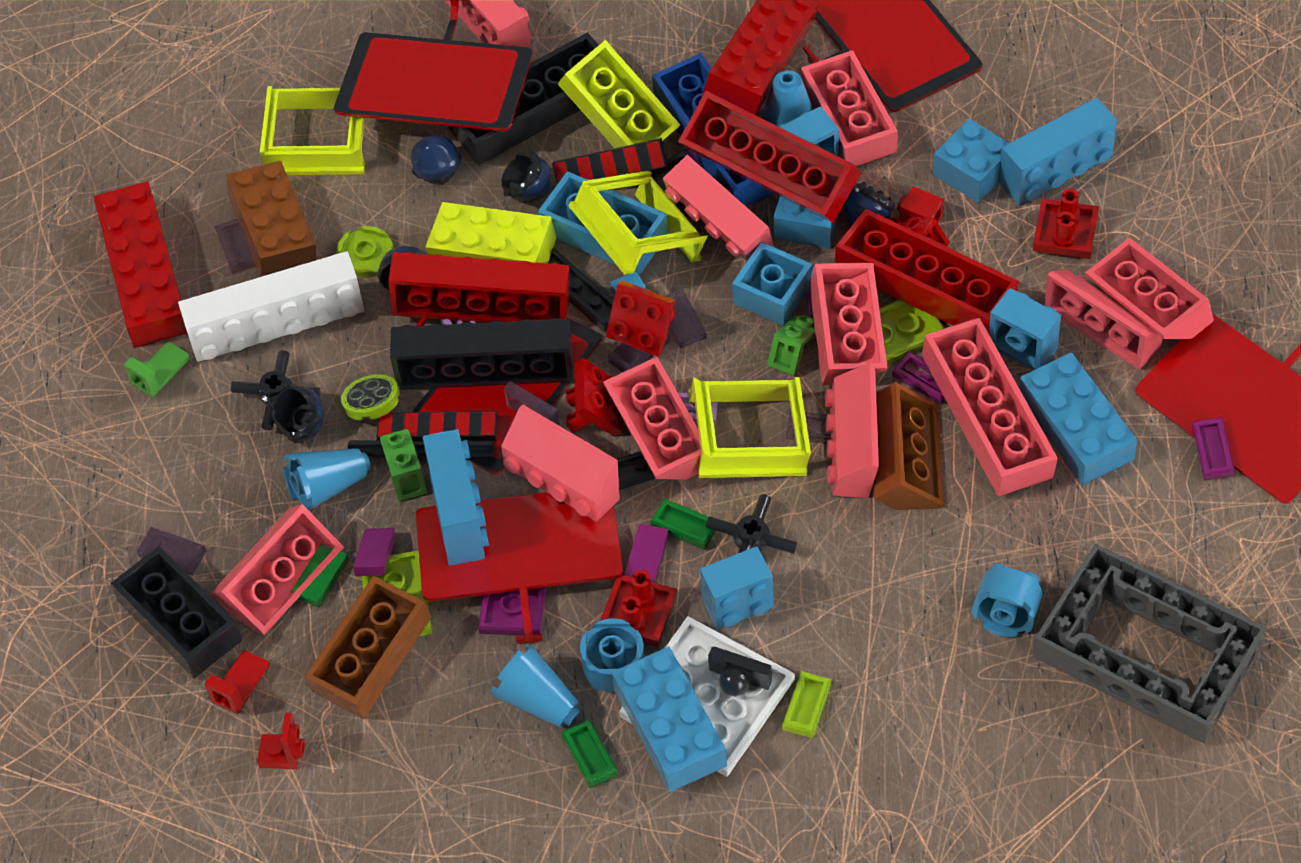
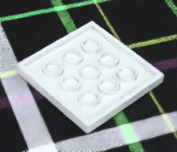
[619,616,795,777]

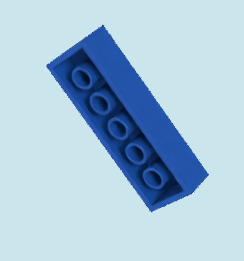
[652,53,774,207]

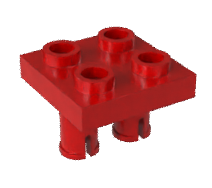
[1032,189,1099,259]
[605,280,676,357]
[565,358,623,437]
[600,570,677,647]

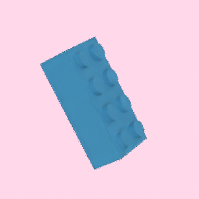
[999,97,1117,205]
[538,171,668,276]
[1019,352,1137,485]
[423,429,489,566]
[612,646,727,792]

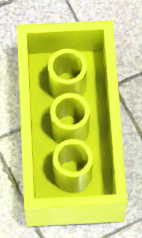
[558,40,680,148]
[425,202,557,264]

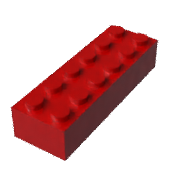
[702,0,820,115]
[678,91,861,223]
[93,181,188,348]
[835,209,1019,334]
[388,252,569,323]

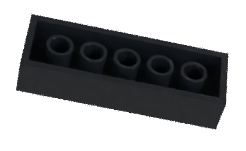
[449,32,599,166]
[390,318,574,390]

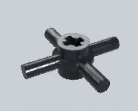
[231,350,320,430]
[706,494,797,554]

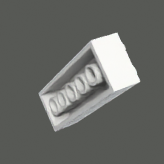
[178,251,365,362]

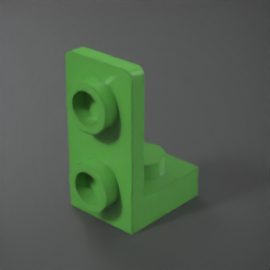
[767,315,816,376]
[124,342,190,398]
[380,429,427,502]

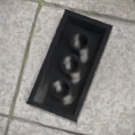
[111,546,242,679]

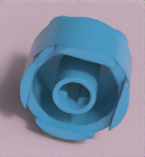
[972,564,1043,637]
[580,618,645,692]

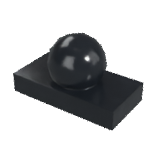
[708,646,772,697]

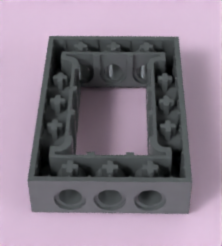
[1033,543,1267,744]

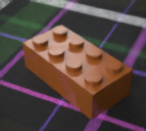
[226,161,317,277]
[304,575,432,719]

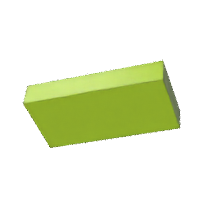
[782,671,832,738]

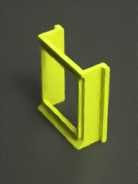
[260,86,365,175]
[568,171,708,275]
[688,377,811,478]

